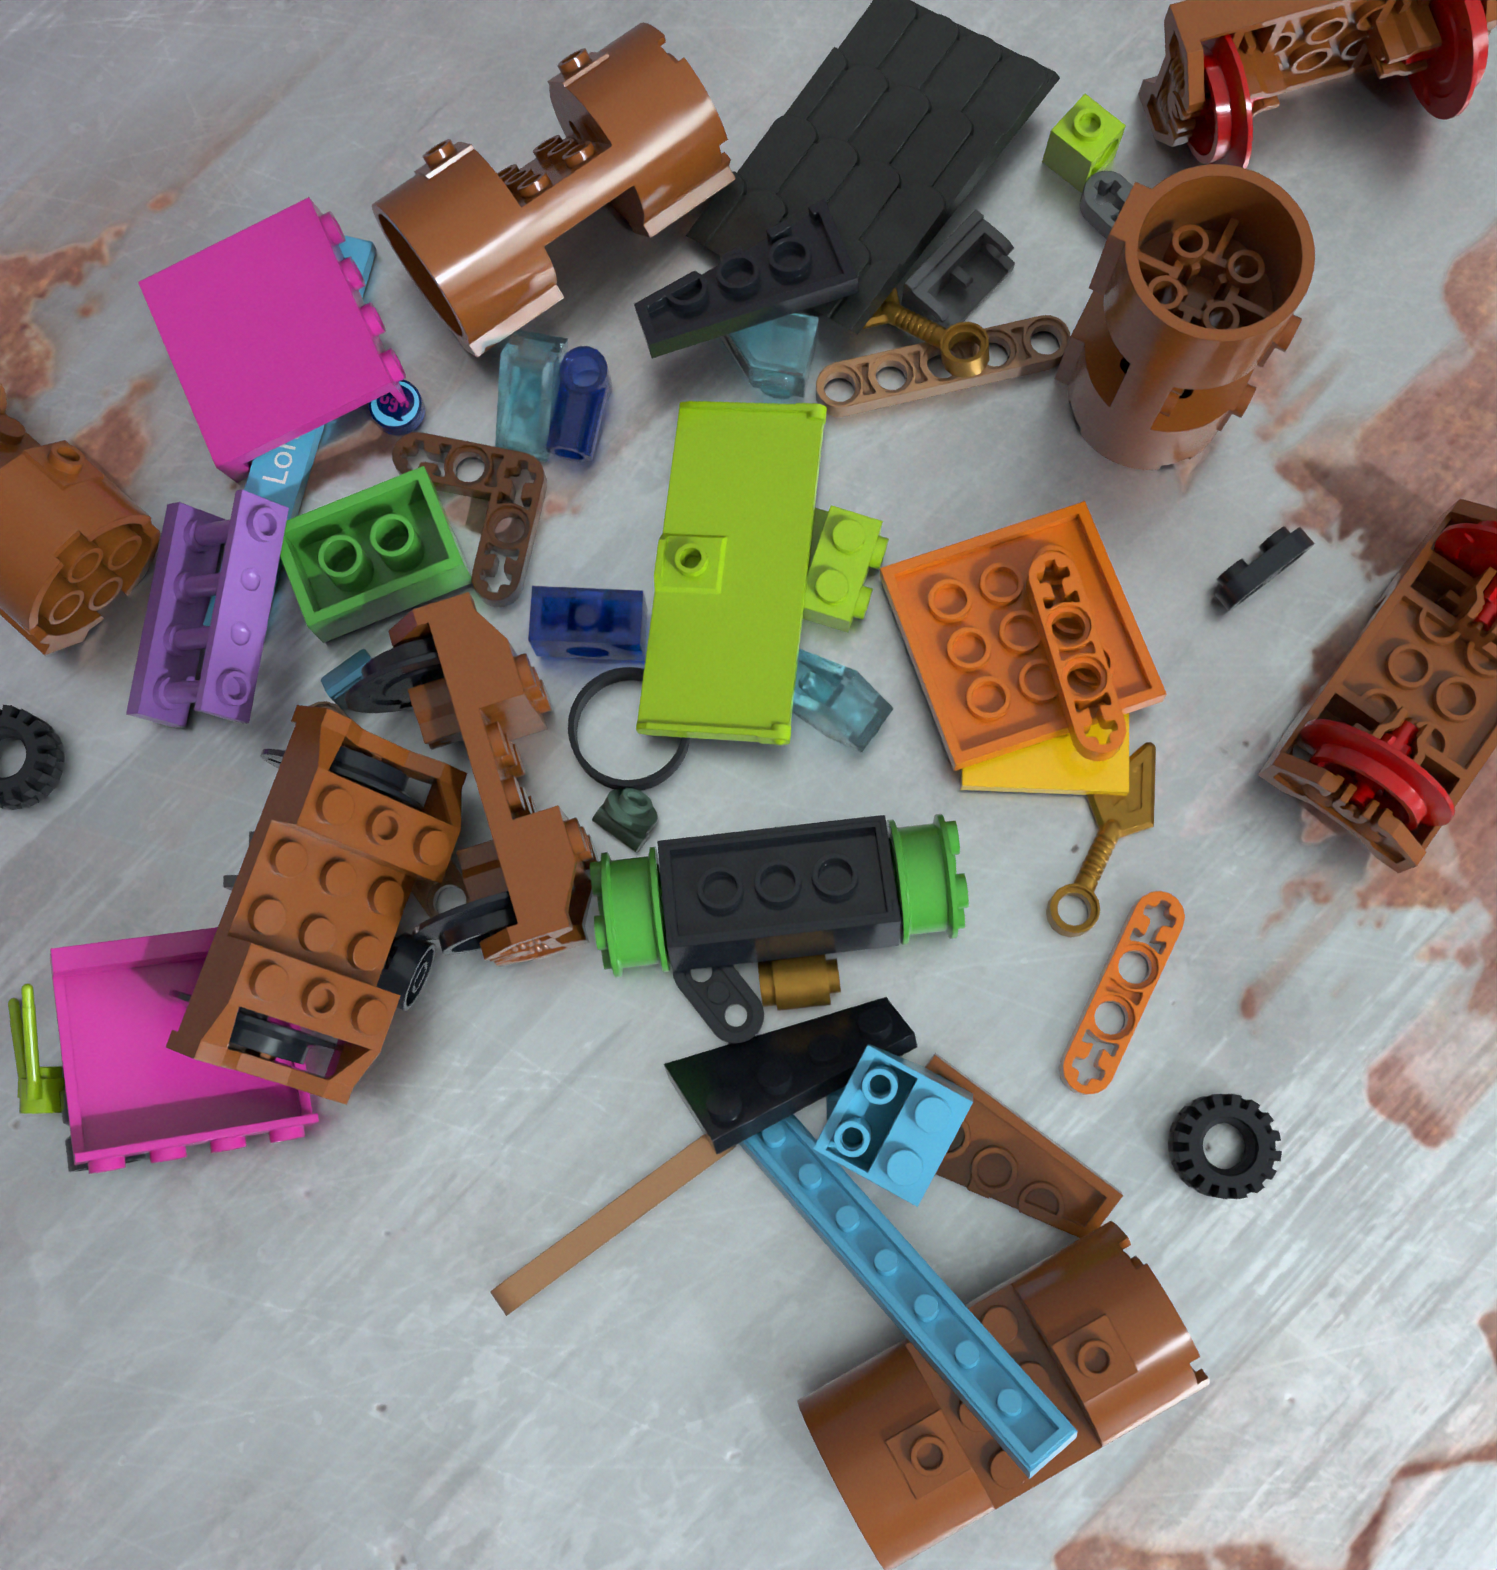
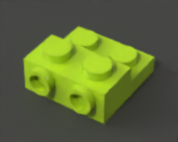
[803,505,889,633]

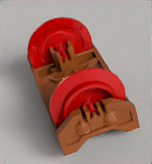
[1138,0,1497,169]
[1258,499,1497,873]

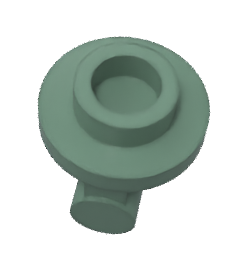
[592,788,658,853]

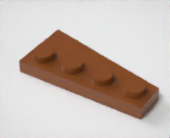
[925,1053,1123,1238]

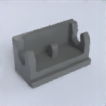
[901,209,1015,329]

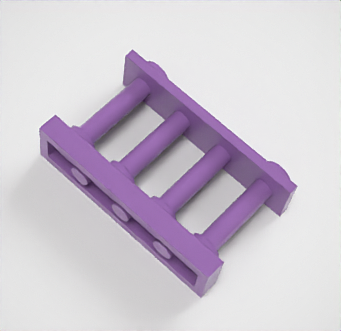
[126,490,289,728]

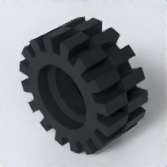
[0,705,65,810]
[1168,1094,1282,1199]

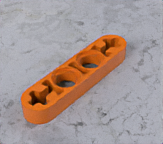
[1026,552,1127,761]
[1059,891,1185,1095]

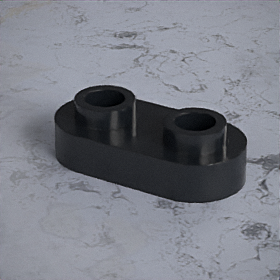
[1215,526,1315,611]
[672,965,764,1044]

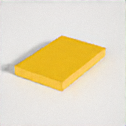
[960,713,1129,796]

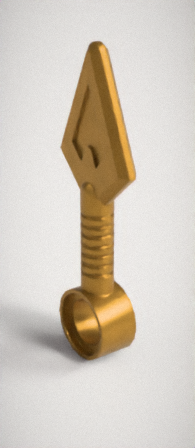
[862,287,990,378]
[1046,742,1156,937]

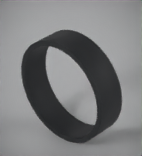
[568,667,690,791]

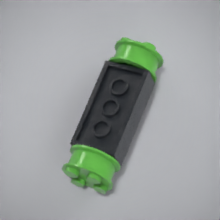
[590,814,969,978]

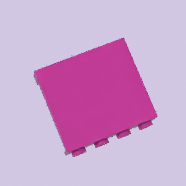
[138,197,407,483]
[50,927,319,1174]

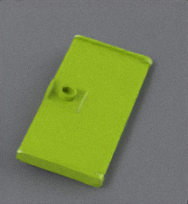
[636,401,827,745]

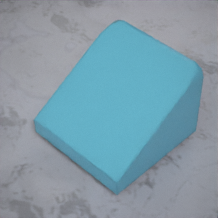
[321,649,372,710]

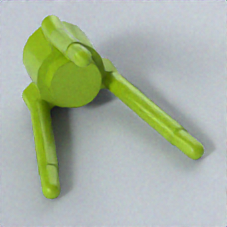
[8,983,65,1114]

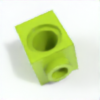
[1042,94,1126,193]

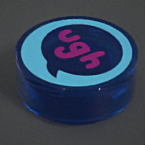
[369,379,425,436]

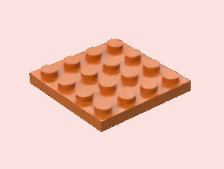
[880,501,1167,771]

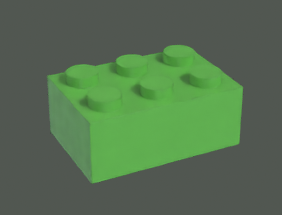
[280,466,472,643]

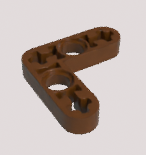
[392,432,547,607]

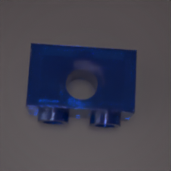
[528,586,648,661]

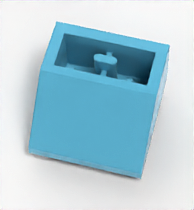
[813,1044,973,1207]

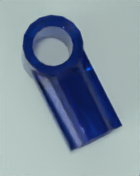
[546,346,612,463]

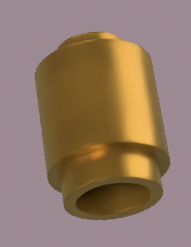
[758,954,841,1011]

